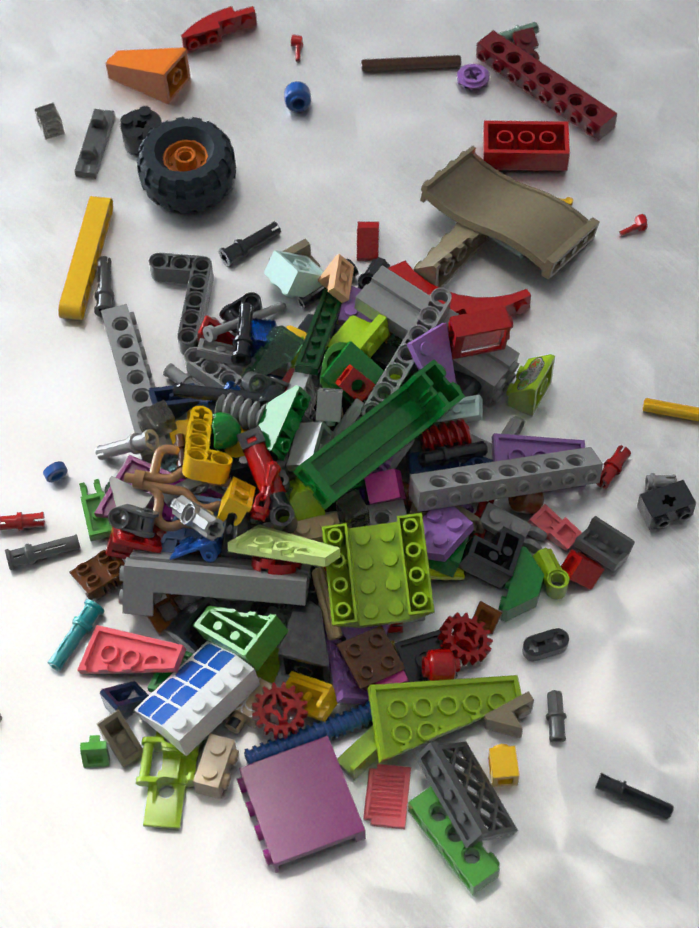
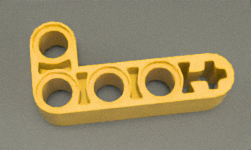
[182,406,233,484]

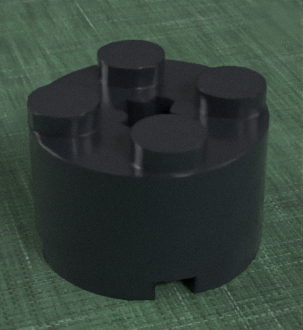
[120,106,162,155]

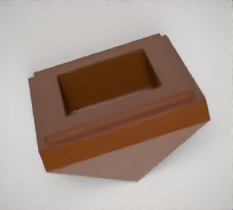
[473,601,502,634]

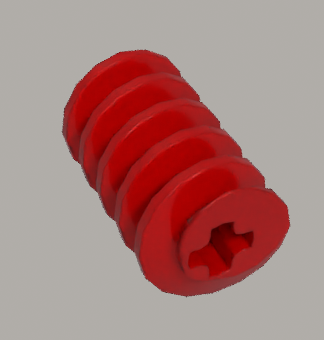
[419,418,472,452]

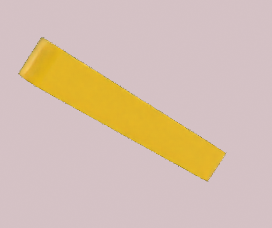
[58,196,113,320]

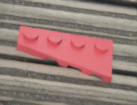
[77,625,186,674]

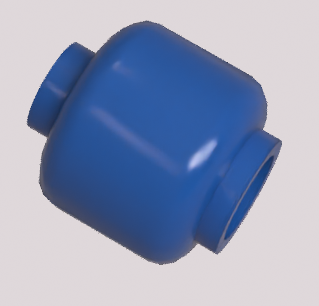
[284,81,311,113]

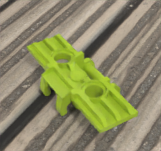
[135,731,199,829]

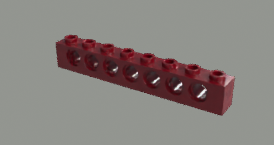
[476,30,617,141]

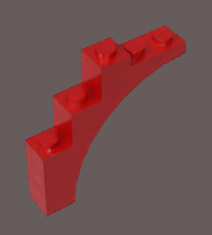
[387,261,531,316]

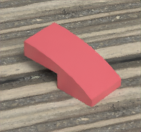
[527,504,582,551]

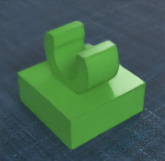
[80,735,110,768]

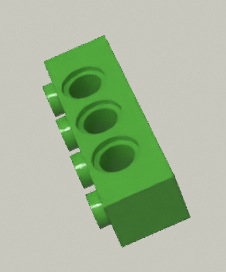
[408,786,500,895]

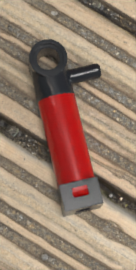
[237,426,298,534]

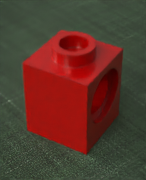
[335,364,375,401]

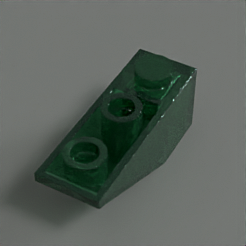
[241,325,305,385]

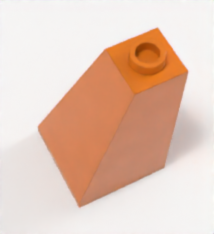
[105,48,191,104]

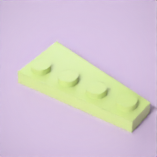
[228,525,340,567]

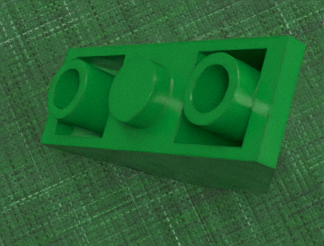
[258,385,311,461]
[498,546,544,622]

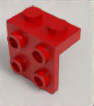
[106,527,162,559]

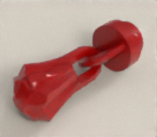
[250,461,281,522]

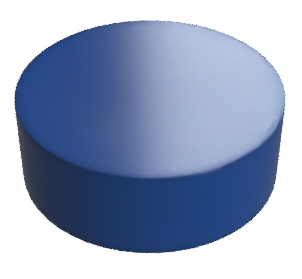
[43,461,68,482]

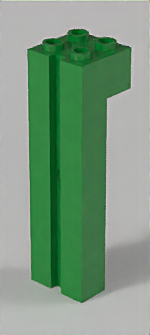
[294,359,465,510]

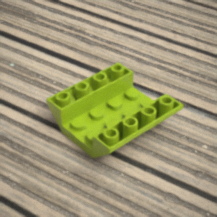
[322,513,435,628]

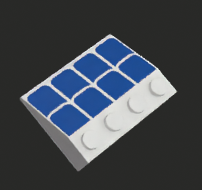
[134,641,260,756]

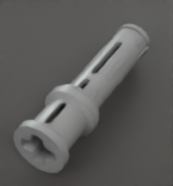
[95,429,159,460]

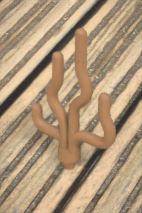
[124,445,232,532]

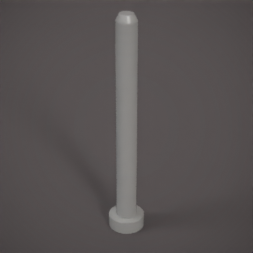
[203,302,286,342]

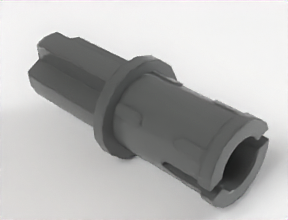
[546,690,567,743]

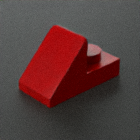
[357,222,379,261]

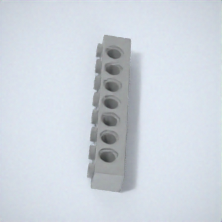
[101,304,172,464]
[409,447,603,512]

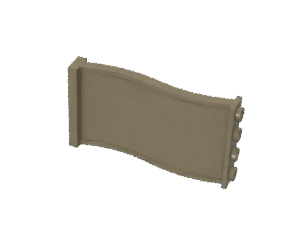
[420,145,600,280]

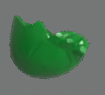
[212,412,241,450]

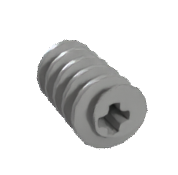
[215,393,267,430]

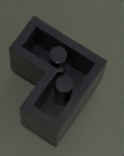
[458,526,525,588]

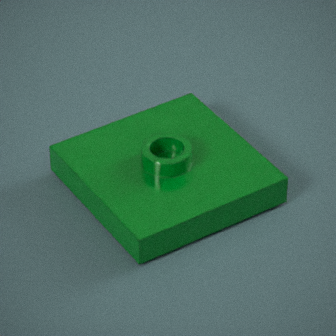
[321,341,384,404]

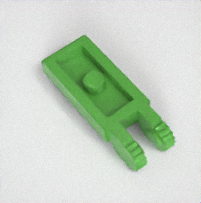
[79,479,112,541]

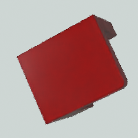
[561,549,604,589]

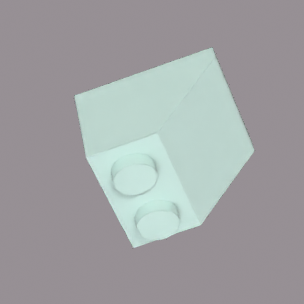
[264,250,324,298]

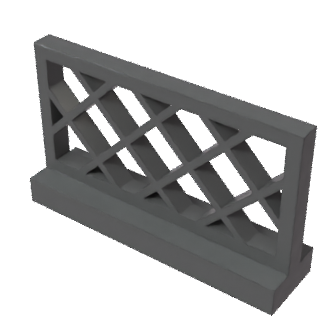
[415,741,518,848]

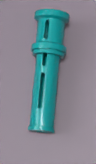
[47,599,105,671]

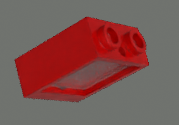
[447,306,513,360]

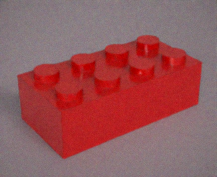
[483,121,570,171]

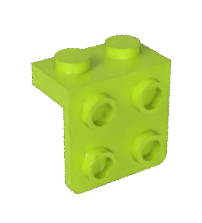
[328,314,390,358]

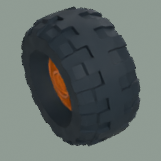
[137,117,236,213]

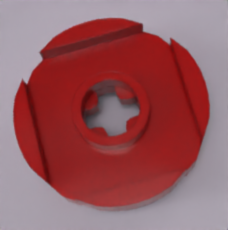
[251,555,302,575]

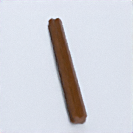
[361,55,461,72]

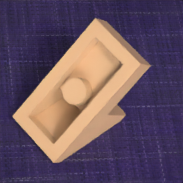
[318,254,354,303]

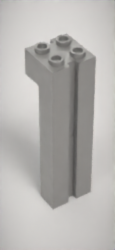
[355,265,520,407]
[119,549,311,616]

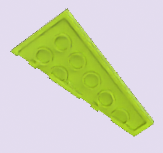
[368,675,522,763]

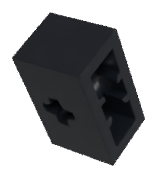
[637,479,696,530]

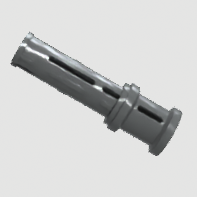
[94,256,114,317]
[5,534,81,570]

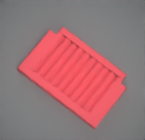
[363,764,411,829]

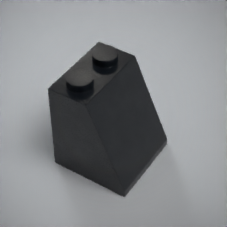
[278,601,331,684]

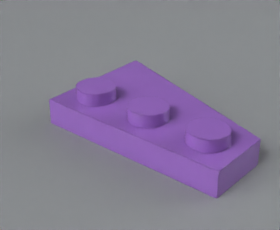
[407,322,456,383]

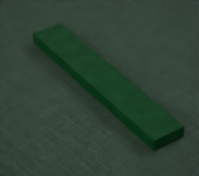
[295,289,342,375]

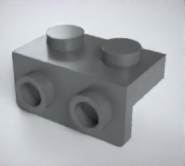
[573,516,635,572]

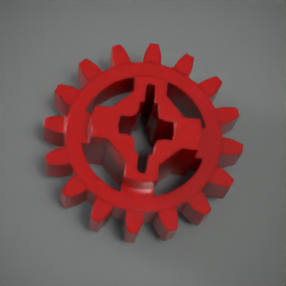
[438,612,493,666]
[252,682,308,739]

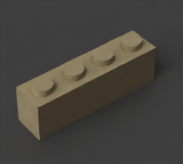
[414,222,488,288]

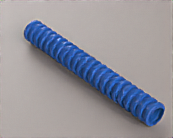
[244,702,373,765]

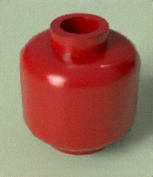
[421,648,460,681]

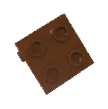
[69,550,125,601]
[337,625,405,691]

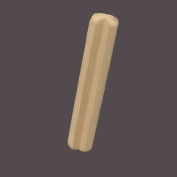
[311,567,342,640]

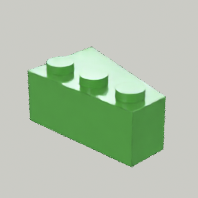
[193,606,289,671]

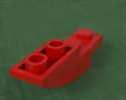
[181,6,257,52]

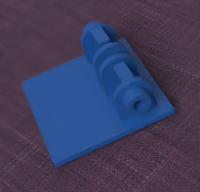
[170,535,223,562]

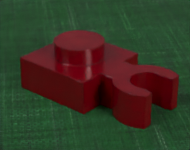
[512,27,539,60]

